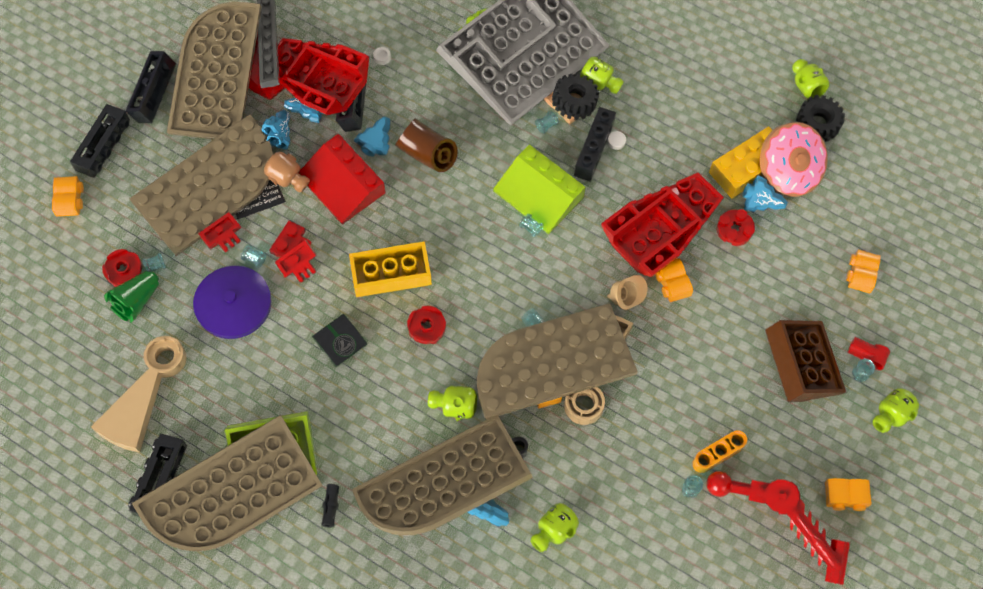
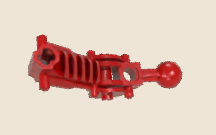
[706,471,850,585]

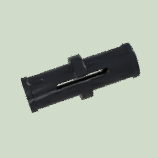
[321,484,340,528]

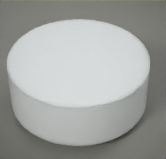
[373,47,391,65]
[608,131,626,150]

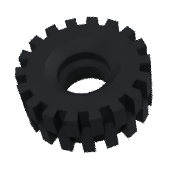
[552,73,599,120]
[796,95,845,142]

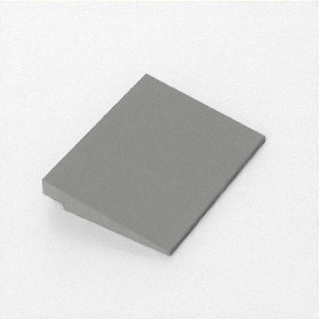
[436,0,610,126]

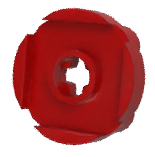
[716,209,755,246]
[102,249,143,287]
[407,306,446,344]

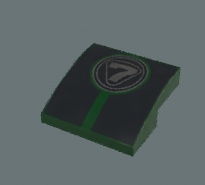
[312,314,367,367]

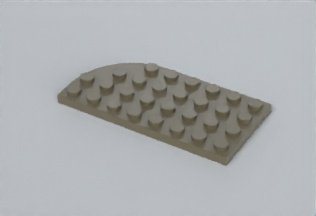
[167,2,262,140]
[129,115,273,256]
[477,303,638,420]
[132,415,323,551]
[352,415,533,536]

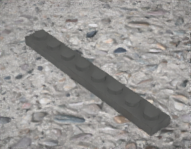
[257,0,280,88]

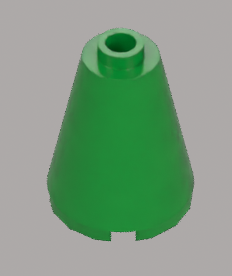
[104,271,159,323]

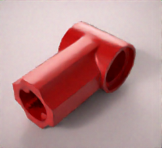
[847,337,891,370]

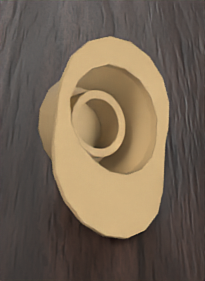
[607,275,648,310]

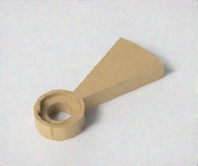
[564,315,633,425]
[91,336,187,453]

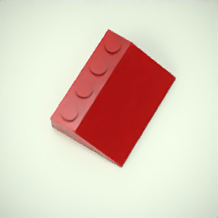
[299,134,386,225]

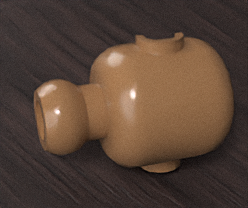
[264,151,310,192]

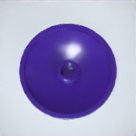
[193,266,272,339]

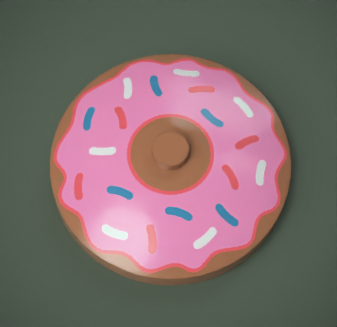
[760,122,828,197]

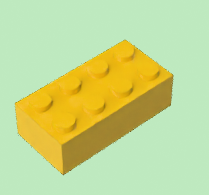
[709,126,773,199]
[349,241,432,297]

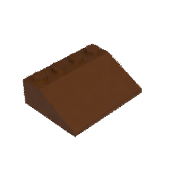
[765,320,847,402]

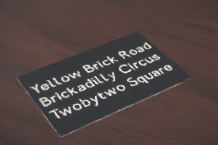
[235,180,285,220]

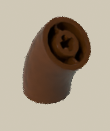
[395,118,458,172]

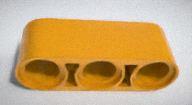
[692,430,747,473]

